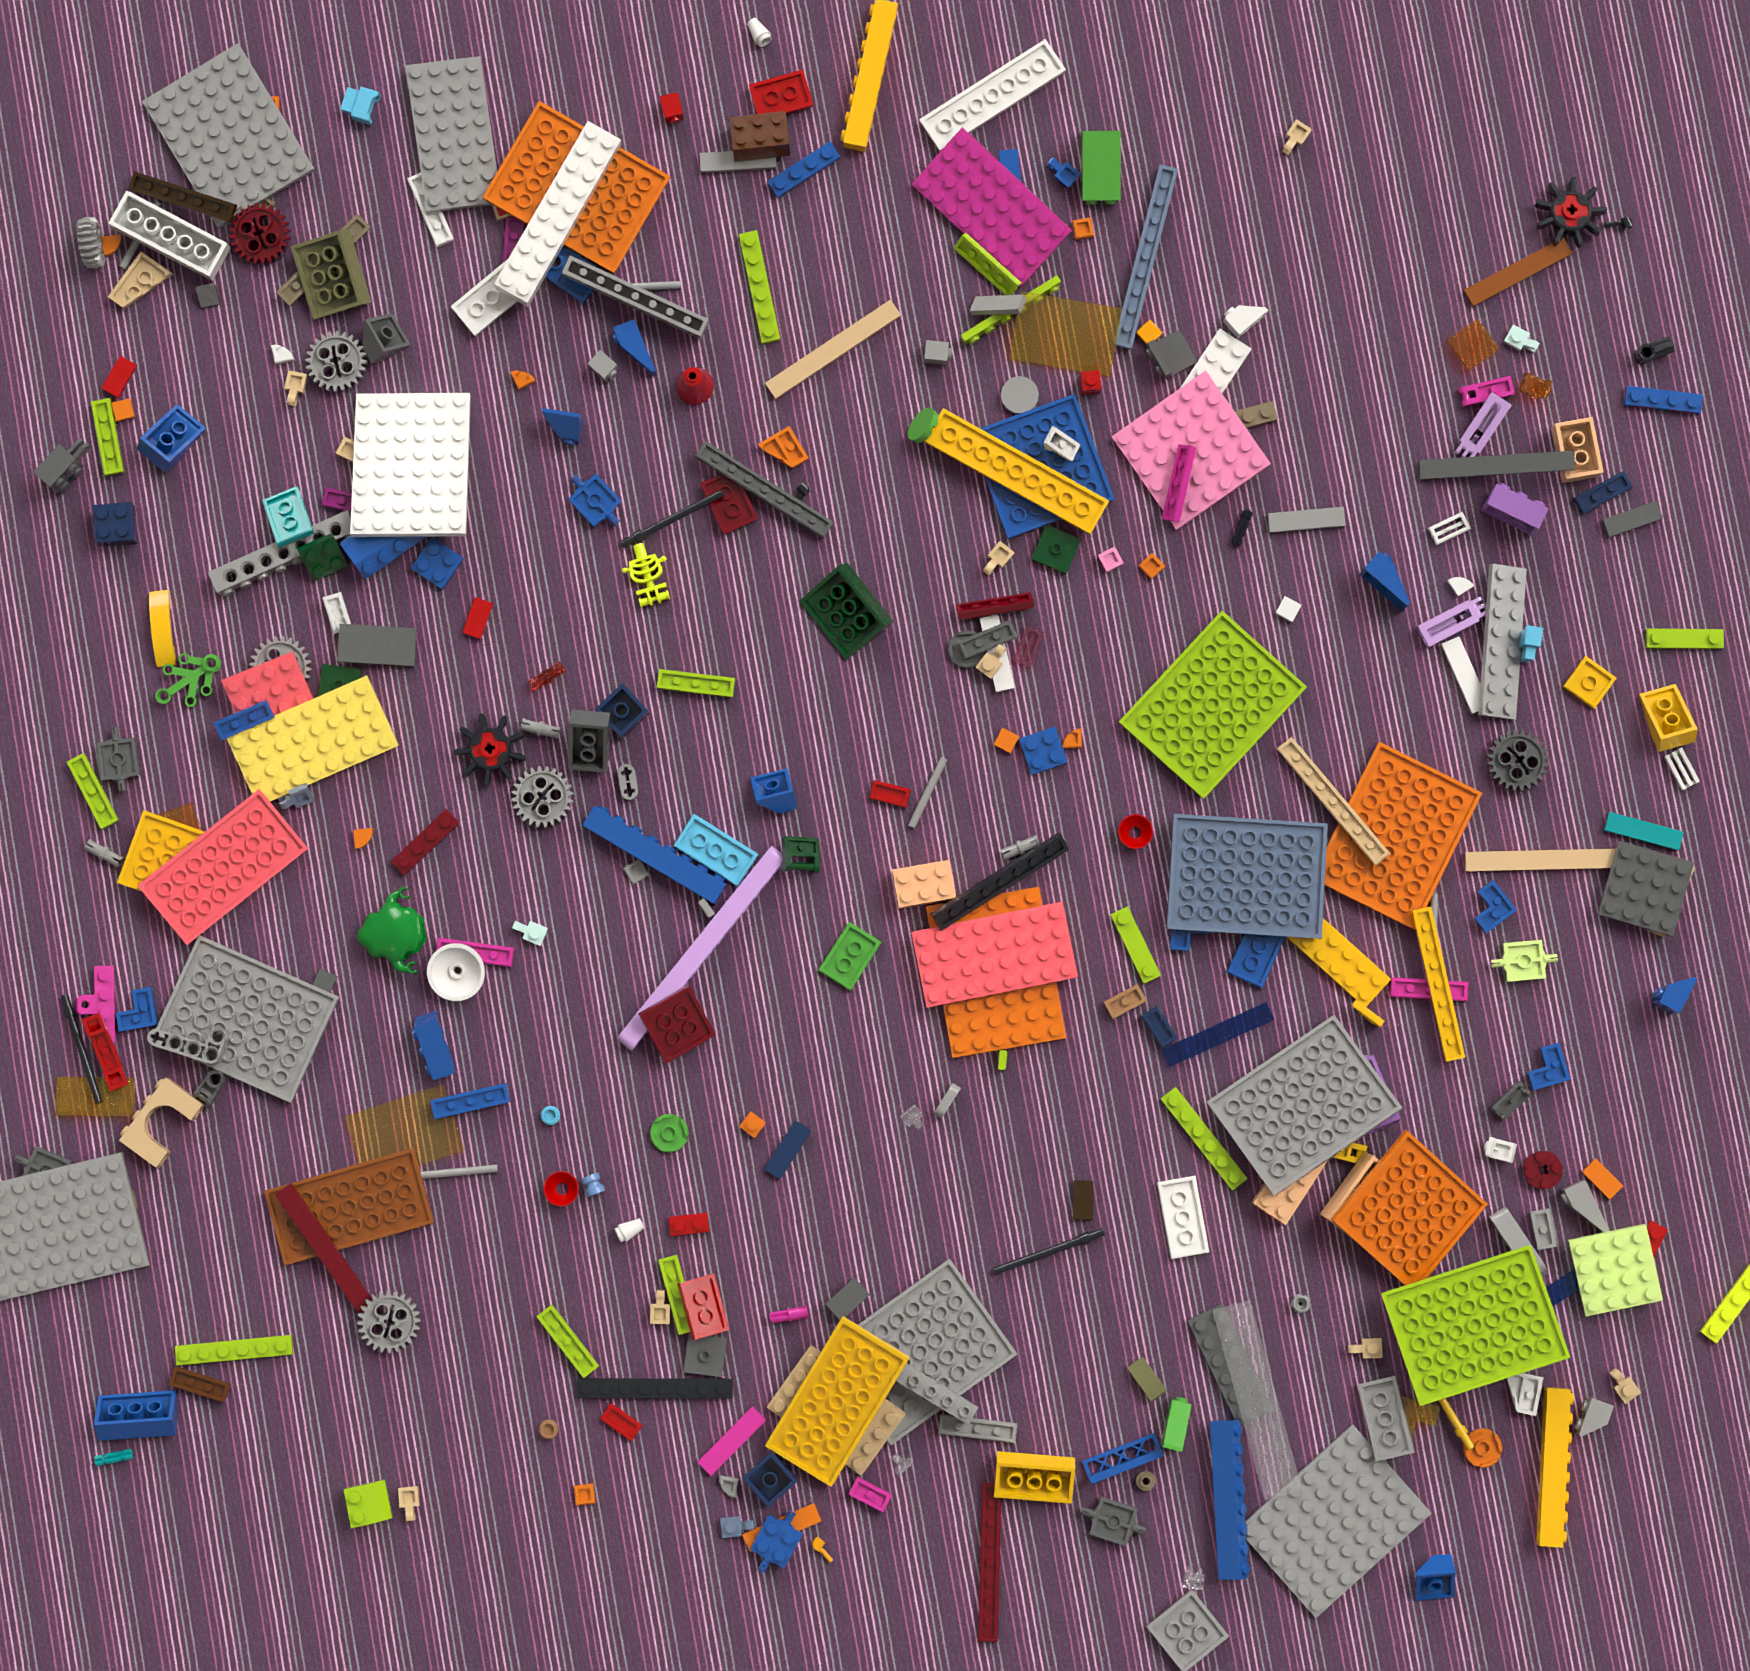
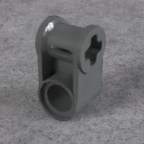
[193,1070,227,1108]

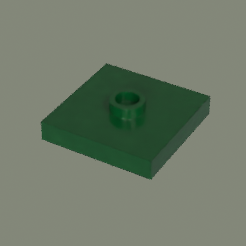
[1031,525,1081,574]
[318,664,361,696]

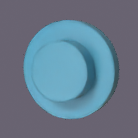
[541,1106,560,1125]

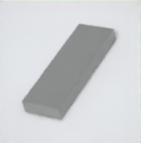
[970,295,1026,315]

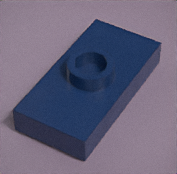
[1141,1005,1178,1049]

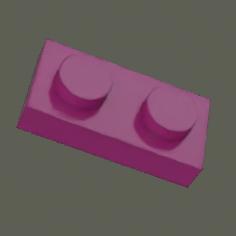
[849,1476,892,1512]

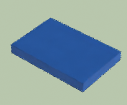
[1226,934,1285,989]

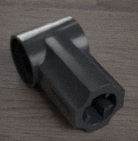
[1634,337,1675,364]

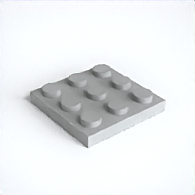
[1146,1589,1229,1671]

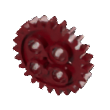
[229,203,291,265]

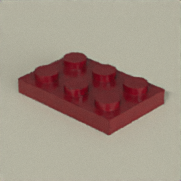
[700,474,758,536]

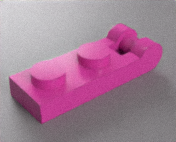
[1458,376,1515,408]

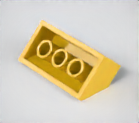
[994,1451,1075,1504]

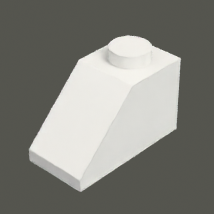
[1223,305,1268,339]

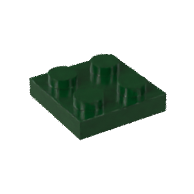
[297,533,348,581]

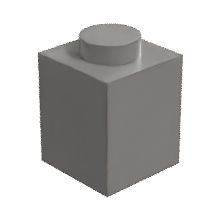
[924,340,952,365]
[587,350,618,382]

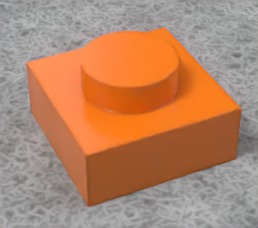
[739,1111,766,1138]

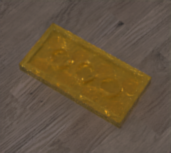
[55,1077,135,1117]

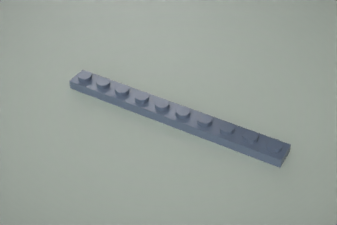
[1113,164,1178,350]

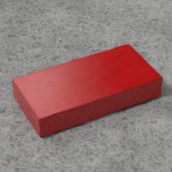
[101,356,138,398]
[462,597,494,639]
[869,780,911,808]
[600,1403,643,1442]

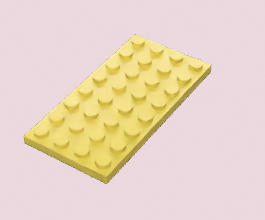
[227,675,399,801]

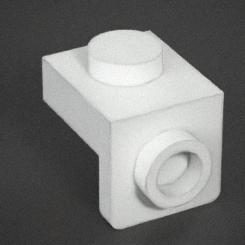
[1484,1137,1517,1163]

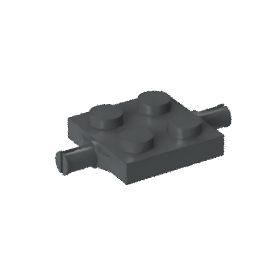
[97,727,141,792]
[14,1146,72,1176]
[1081,1496,1146,1546]

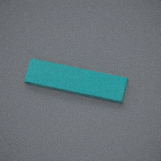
[1604,812,1684,851]

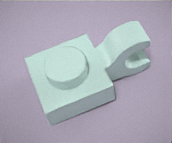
[1503,324,1540,353]
[512,921,548,946]

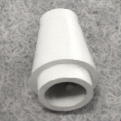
[747,18,772,47]
[614,1218,645,1242]

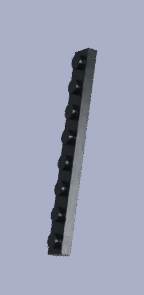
[931,832,1069,931]
[577,1378,733,1399]

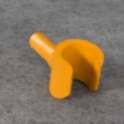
[812,1537,833,1563]

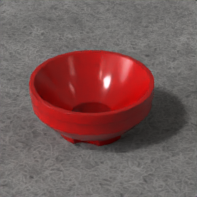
[1118,814,1153,849]
[544,1171,579,1206]

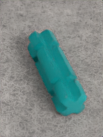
[94,1449,133,1466]

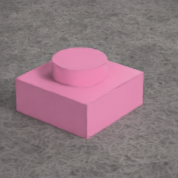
[1098,546,1124,573]

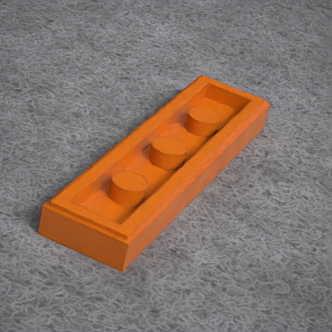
[742,1503,822,1552]

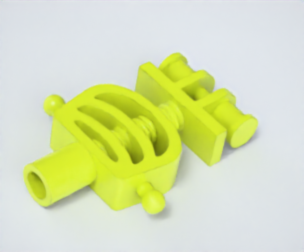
[622,543,670,608]

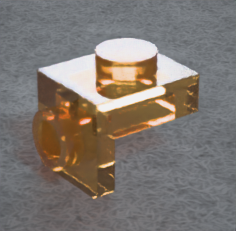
[1518,373,1552,399]

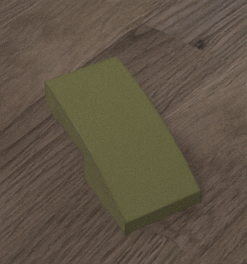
[1127,1357,1167,1402]

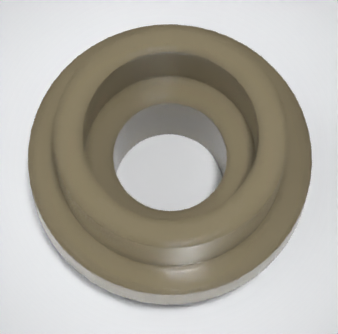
[1136,1471,1156,1491]

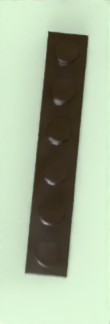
[129,171,237,223]

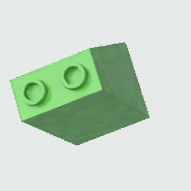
[1081,131,1121,204]

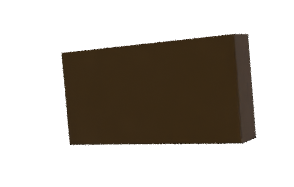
[1073,1180,1093,1220]

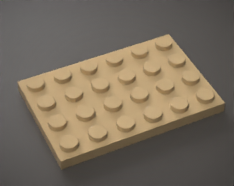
[767,1345,906,1476]

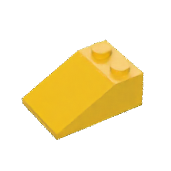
[1639,684,1698,752]

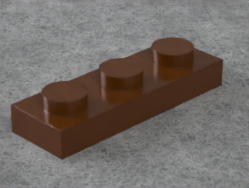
[169,1366,231,1402]

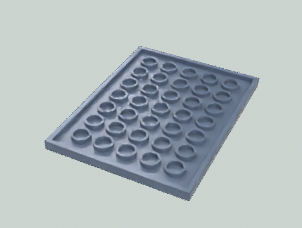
[1167,814,1328,939]

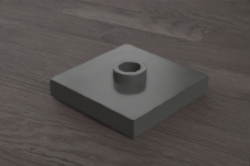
[683,1333,727,1377]

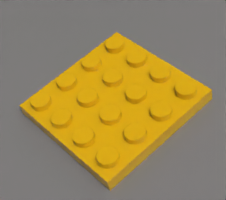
[117,810,205,891]

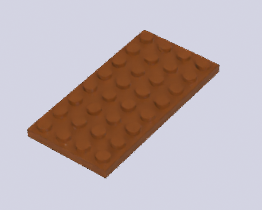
[264,1148,435,1266]

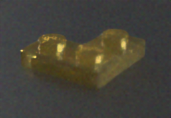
[1402,1396,1440,1438]

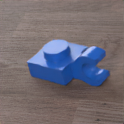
[1047,157,1081,189]

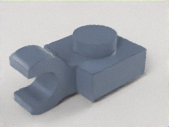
[278,783,314,810]
[720,1515,755,1538]

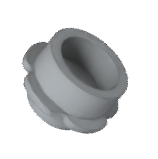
[1291,1294,1310,1313]

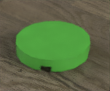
[908,408,938,443]
[650,1114,689,1153]

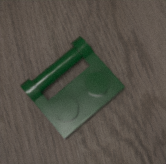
[781,836,820,873]

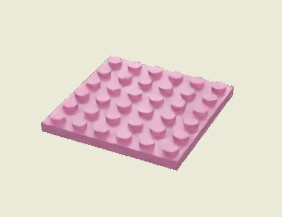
[1112,370,1271,530]

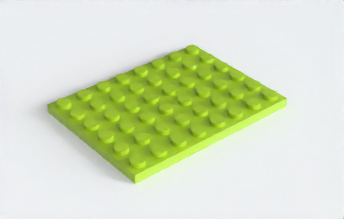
[1118,611,1307,800]
[1381,1245,1571,1406]

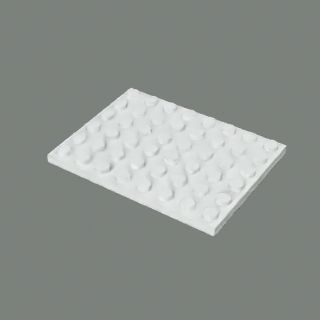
[350,393,471,537]

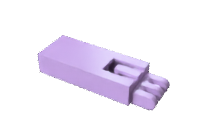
[1454,392,1512,458]
[1416,596,1486,649]

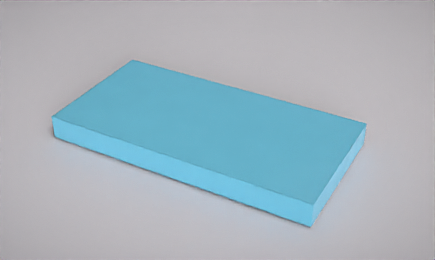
[674,814,759,887]

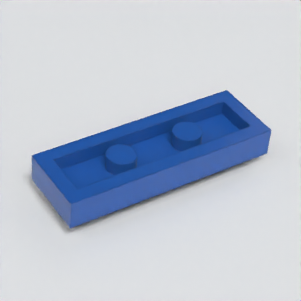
[214,699,275,740]

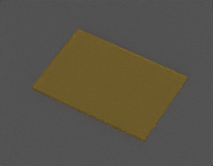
[1009,291,1122,376]
[344,1084,464,1165]

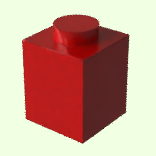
[660,92,684,124]
[1080,370,1102,395]

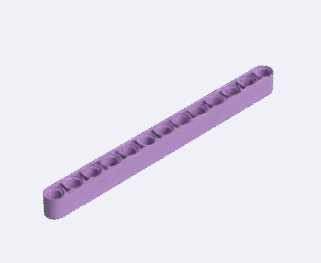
[617,846,782,1051]

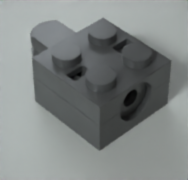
[33,438,90,494]

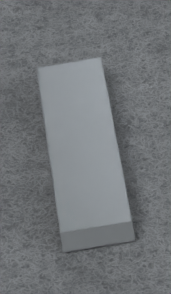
[700,151,776,173]
[1267,507,1346,533]
[938,1414,1018,1443]

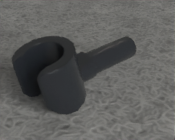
[1605,217,1633,230]
[797,482,810,501]

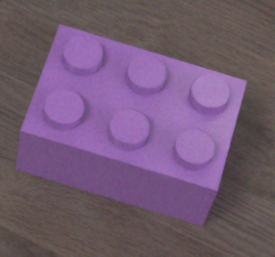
[1481,483,1549,535]

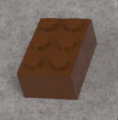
[729,111,790,162]

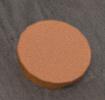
[1462,1428,1502,1468]

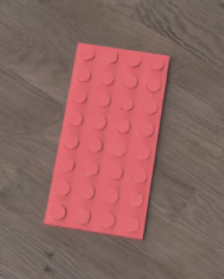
[137,789,308,945]
[911,902,1078,1008]

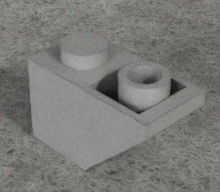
[1575,1397,1614,1436]

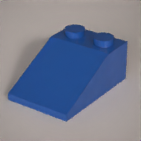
[137,404,206,473]
[1359,551,1410,612]

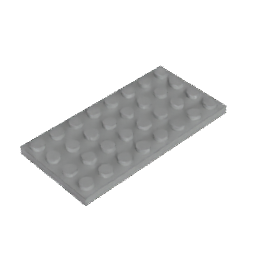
[405,56,497,213]

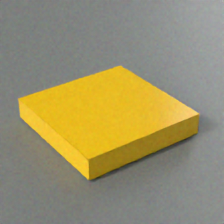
[1563,656,1617,709]

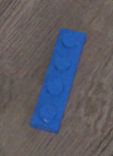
[767,141,841,199]
[1624,386,1703,414]
[430,1083,510,1119]

